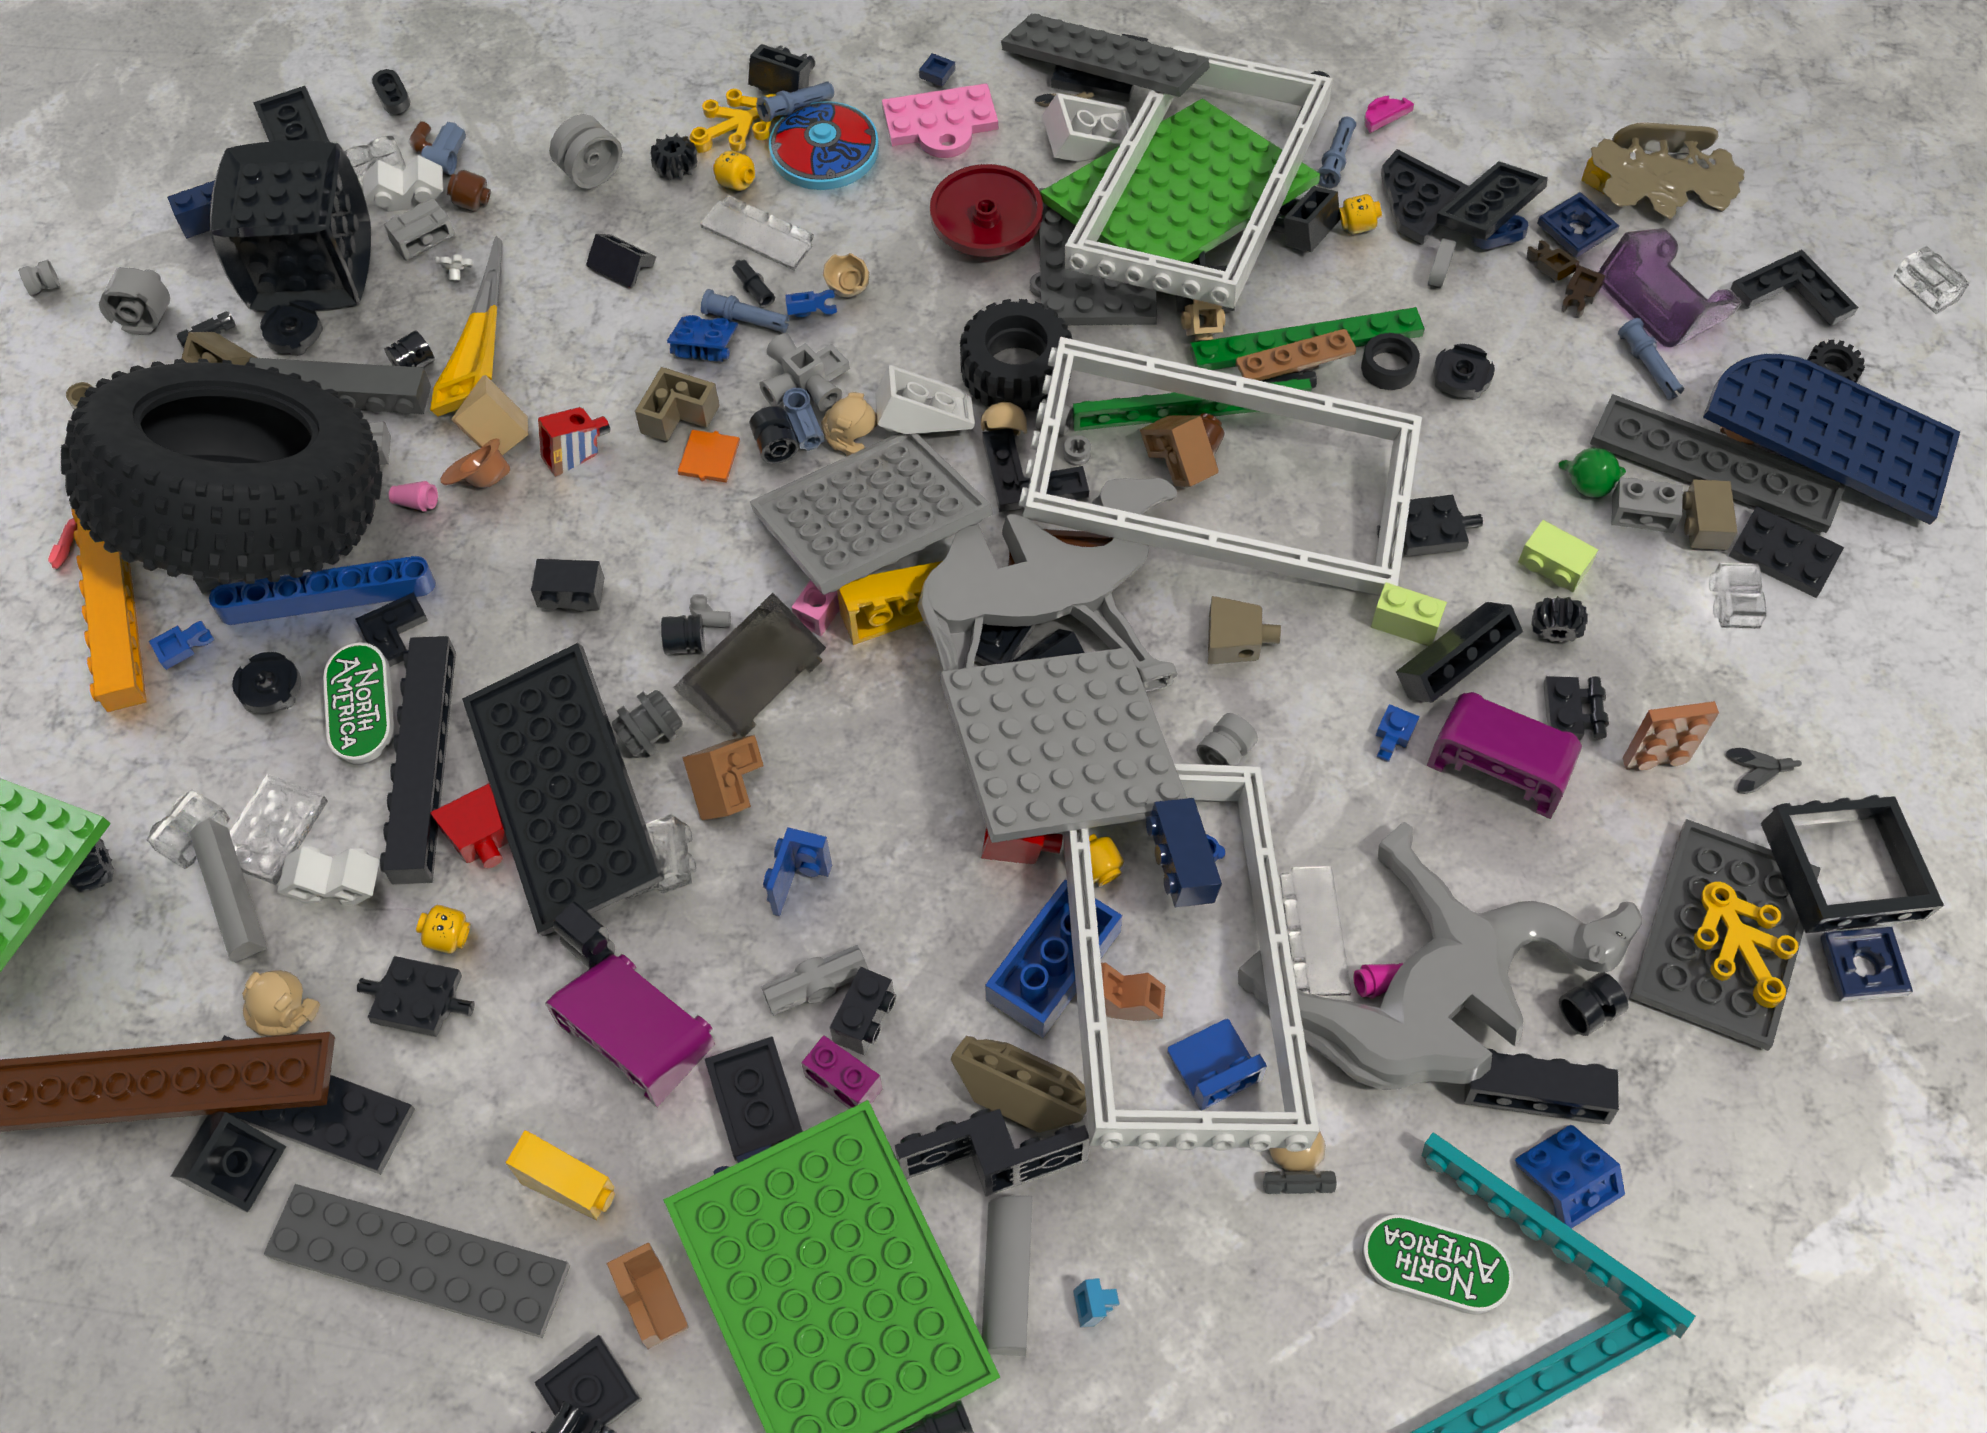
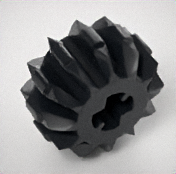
[650,133,698,181]
[1531,596,1588,643]
[70,838,114,892]

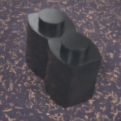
[553,902,615,969]

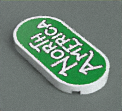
[323,642,394,764]
[1362,1214,1513,1314]

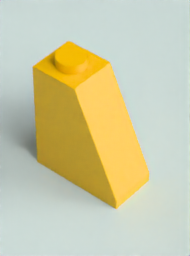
[505,1130,615,1220]

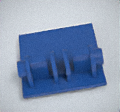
[667,315,738,362]

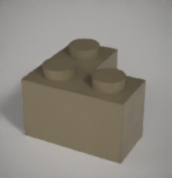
[635,367,720,442]

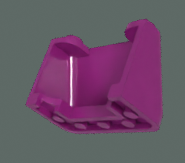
[1426,692,1582,819]
[545,954,715,1107]

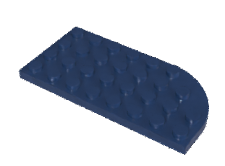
[1703,354,1960,525]

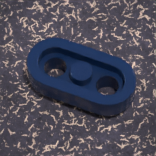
[1472,215,1528,250]

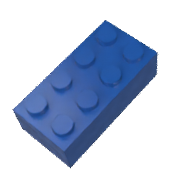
[985,879,1123,1038]

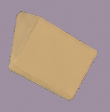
[451,375,529,455]

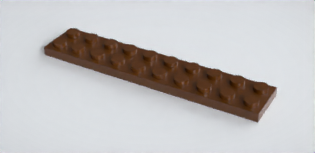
[0,1032,335,1132]

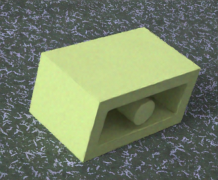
[1518,520,1598,592]
[1371,582,1447,646]

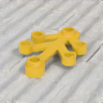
[689,89,782,153]
[1694,882,1799,1008]

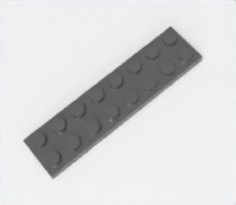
[1001,13,1210,97]
[1590,394,1846,533]
[264,1184,570,1338]

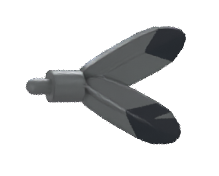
[1726,748,1802,794]

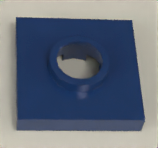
[1537,192,1620,258]
[1820,927,1913,1002]

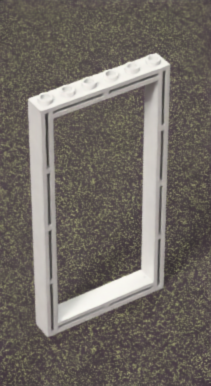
[1065,46,1333,309]
[1019,337,1422,596]
[1063,763,1319,1152]

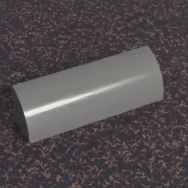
[190,818,267,963]
[982,1195,1032,1356]

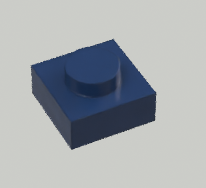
[919,53,956,87]

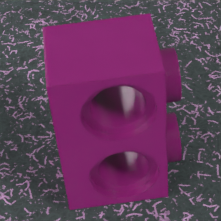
[801,1035,883,1109]

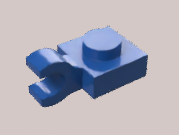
[785,290,837,317]
[149,621,214,670]
[1375,704,1420,762]

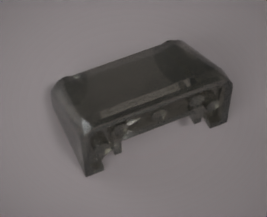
[673,593,826,737]

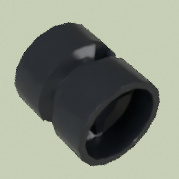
[749,406,799,464]
[1559,972,1628,1036]

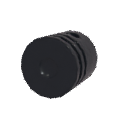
[384,330,435,368]
[661,614,705,655]

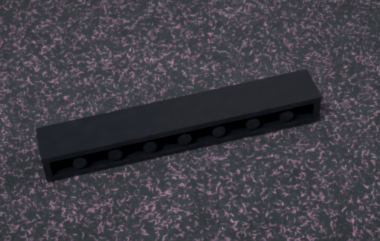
[380,636,456,884]

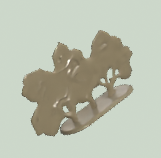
[1591,123,1745,220]

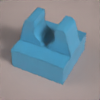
[1073,1278,1120,1328]

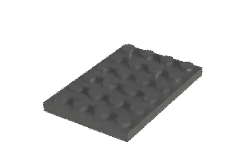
[1039,188,1157,325]
[1629,819,1821,1051]

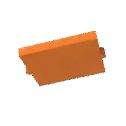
[678,430,740,482]

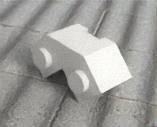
[363,155,443,212]
[277,846,380,905]

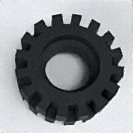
[1807,339,1865,383]

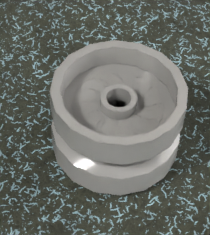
[549,114,623,189]

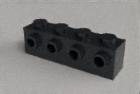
[1396,602,1523,703]
[1464,1048,1619,1125]

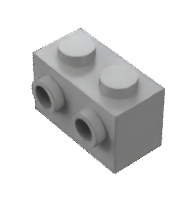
[1611,477,1683,533]

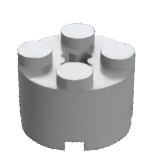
[99,267,170,335]

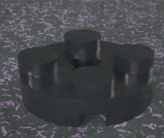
[260,301,323,356]
[1433,344,1495,400]
[232,652,301,714]

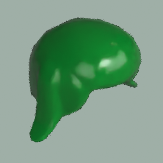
[1558,448,1626,498]

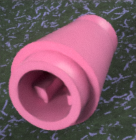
[389,481,438,511]

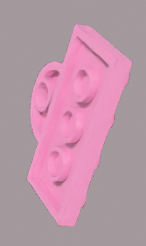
[882,83,998,158]

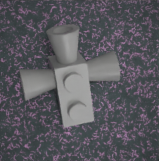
[759,333,850,412]

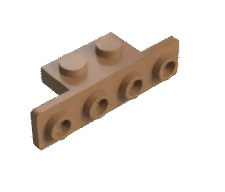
[1236,329,1356,381]

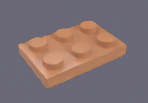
[1622,701,1719,770]

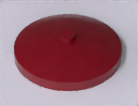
[930,164,1043,257]

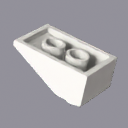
[1042,93,1132,162]
[875,365,975,434]

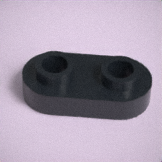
[372,69,410,114]

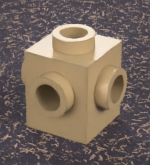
[1181,299,1225,341]

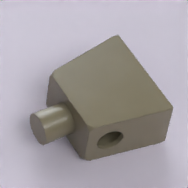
[1207,596,1281,665]

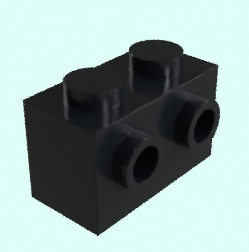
[531,559,605,611]
[829,966,896,1056]

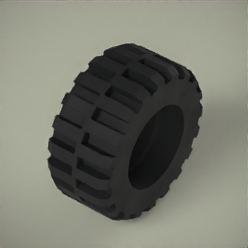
[960,299,1073,412]

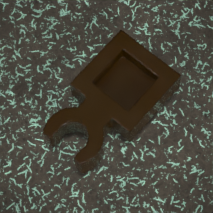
[1527,240,1579,282]
[1561,265,1606,318]

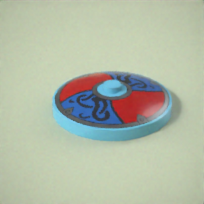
[769,102,879,190]

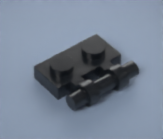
[1543,676,1609,740]

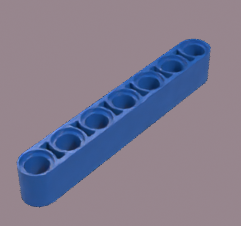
[209,556,436,625]

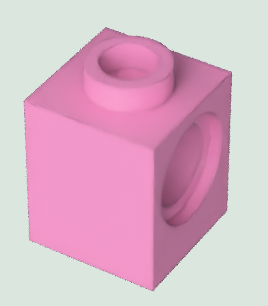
[791,580,840,637]

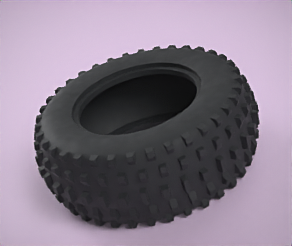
[61,359,383,584]

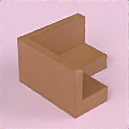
[1139,415,1219,487]
[682,735,764,820]
[607,1243,688,1349]

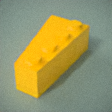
[837,561,943,645]

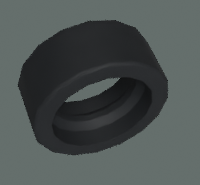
[1361,333,1420,390]

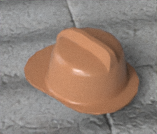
[440,438,510,488]

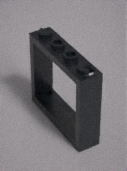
[1760,795,1944,934]

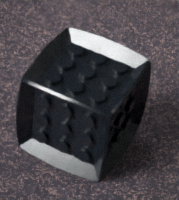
[210,140,371,311]

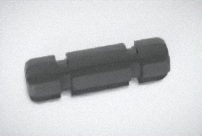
[1264,1171,1337,1194]

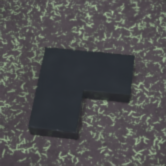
[355,592,428,667]

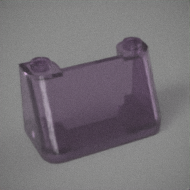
[1598,228,1743,347]

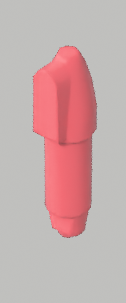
[48,518,78,569]

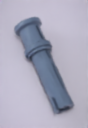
[756,81,834,122]
[1317,116,1356,188]
[700,289,790,333]
[1618,318,1685,400]

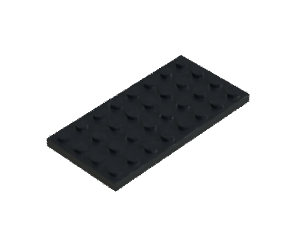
[462,643,665,936]

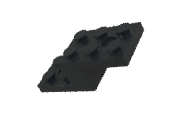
[895,1109,1090,1197]

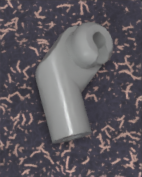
[689,594,731,627]

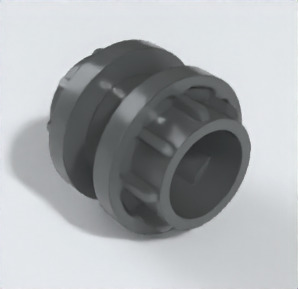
[612,690,683,757]

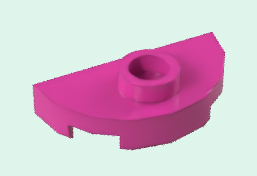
[1364,96,1414,133]

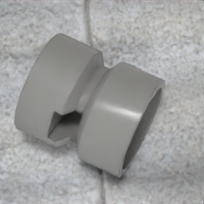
[1196,713,1258,766]

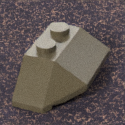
[950,1036,1087,1133]

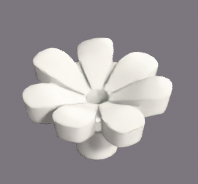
[435,255,473,282]

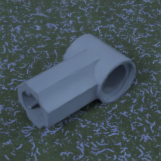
[421,122,466,175]
[783,388,824,451]

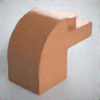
[1101,962,1166,1021]

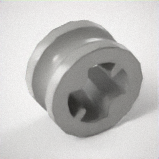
[1064,435,1091,466]

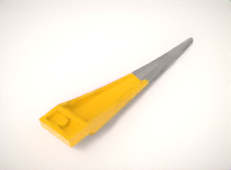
[430,236,502,417]

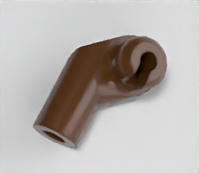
[409,121,432,153]

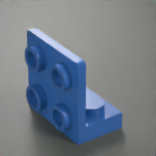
[763,827,832,916]
[1167,1019,1267,1111]
[1515,1125,1625,1229]

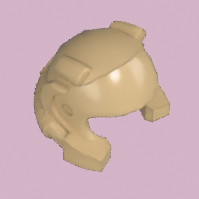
[821,392,878,457]
[242,970,320,1037]

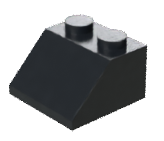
[170,1111,287,1212]

